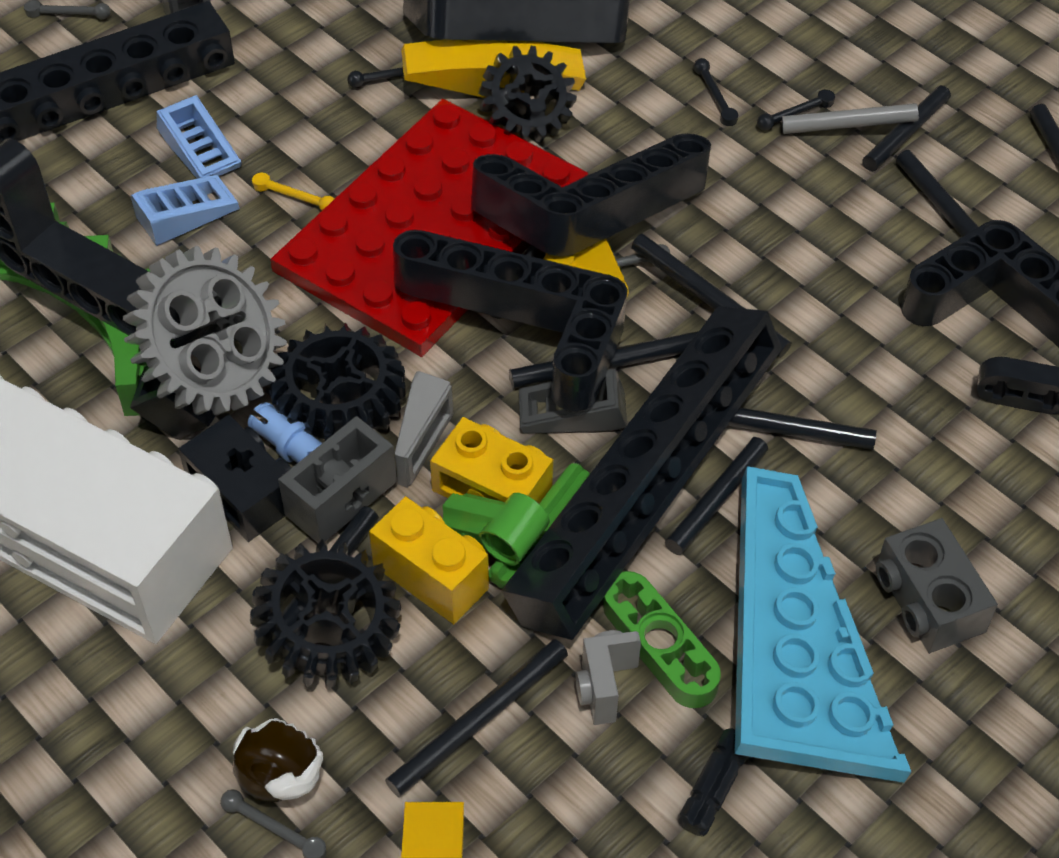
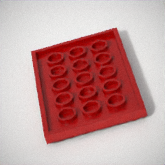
[270,98,588,357]

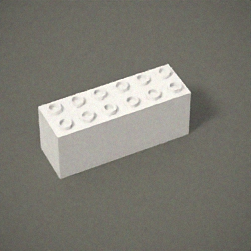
[0,375,233,644]

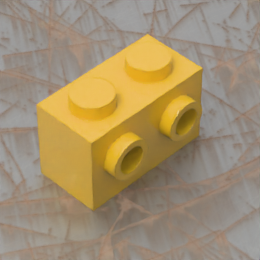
[430,417,553,503]
[369,496,489,625]

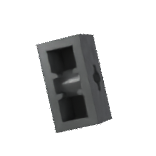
[278,416,397,543]

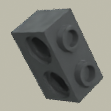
[876,518,998,654]

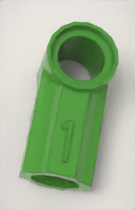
[442,493,550,566]

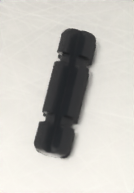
[679,728,747,836]

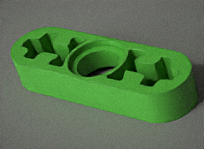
[603,571,721,708]

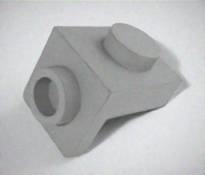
[575,630,641,725]

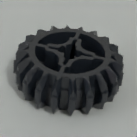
[269,322,406,441]
[250,539,401,689]

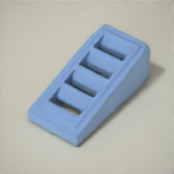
[157,95,242,179]
[131,175,239,246]

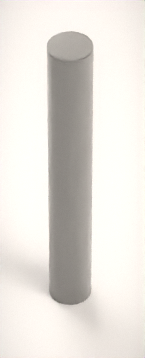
[782,103,919,134]

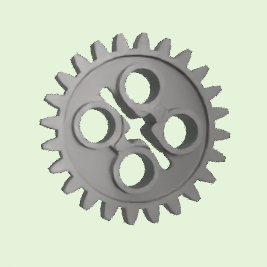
[123,246,287,415]

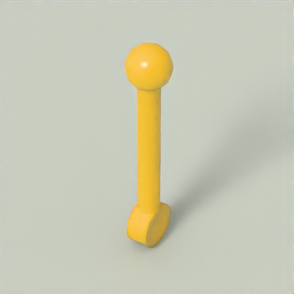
[252,172,335,211]

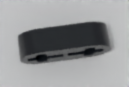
[977,357,1059,414]

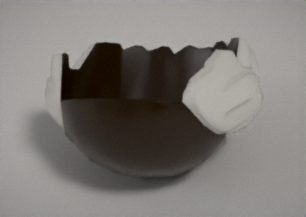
[233,718,323,802]

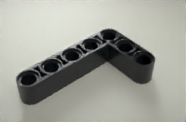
[403,0,630,43]
[471,133,711,257]
[0,138,212,349]
[901,220,1059,347]
[393,230,628,412]

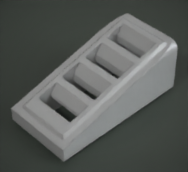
[395,371,454,488]

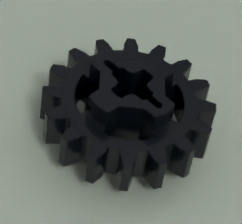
[478,45,577,143]

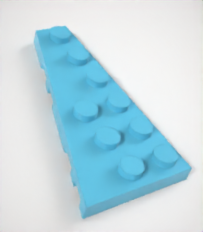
[735,466,911,783]

